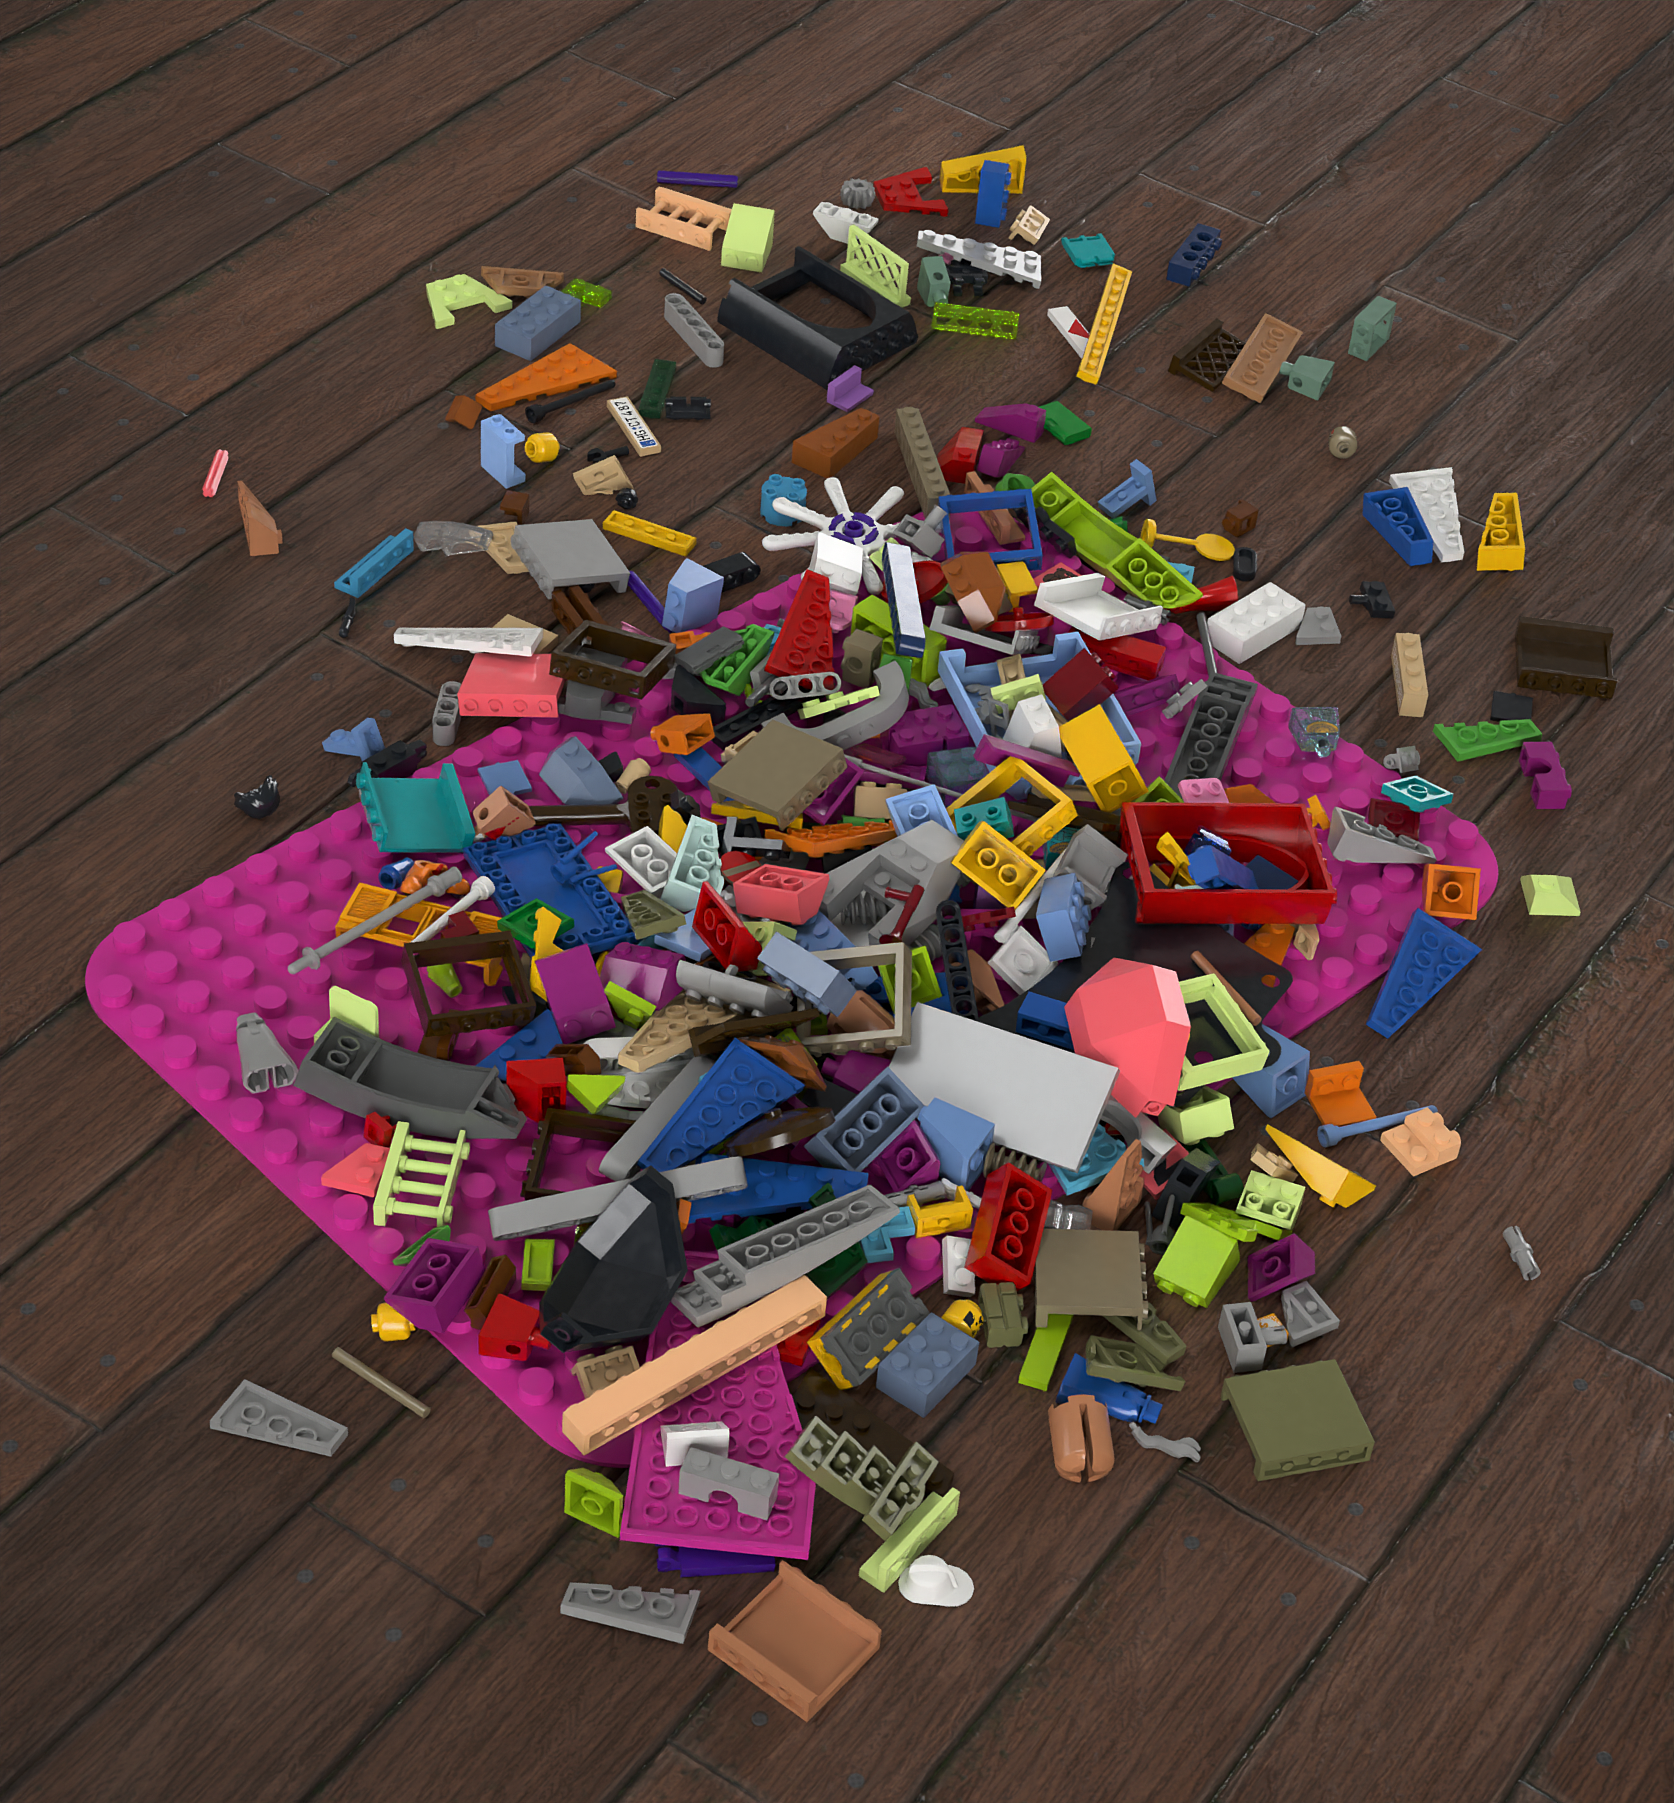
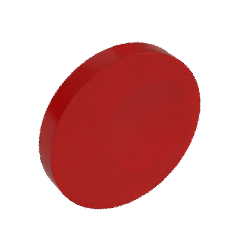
[880,560,948,604]
[984,607,1054,632]

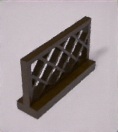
[1168,318,1246,392]
[1008,794,1122,842]
[688,1008,819,1057]

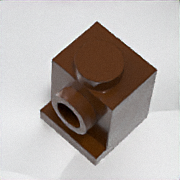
[1222,499,1259,538]

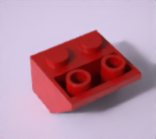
[506,1058,566,1123]

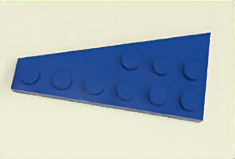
[1365,908,1483,1039]
[637,1038,805,1172]
[688,1153,869,1224]

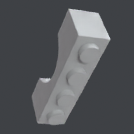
[1100,1095,1177,1174]

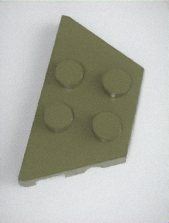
[1086,1335,1186,1391]

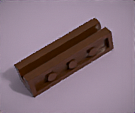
[551,585,609,649]

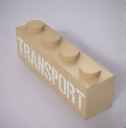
[1391,633,1428,717]

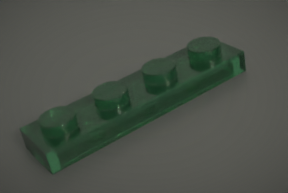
[638,359,677,419]

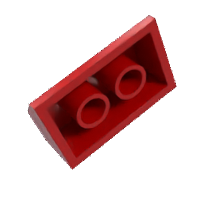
[692,881,762,972]

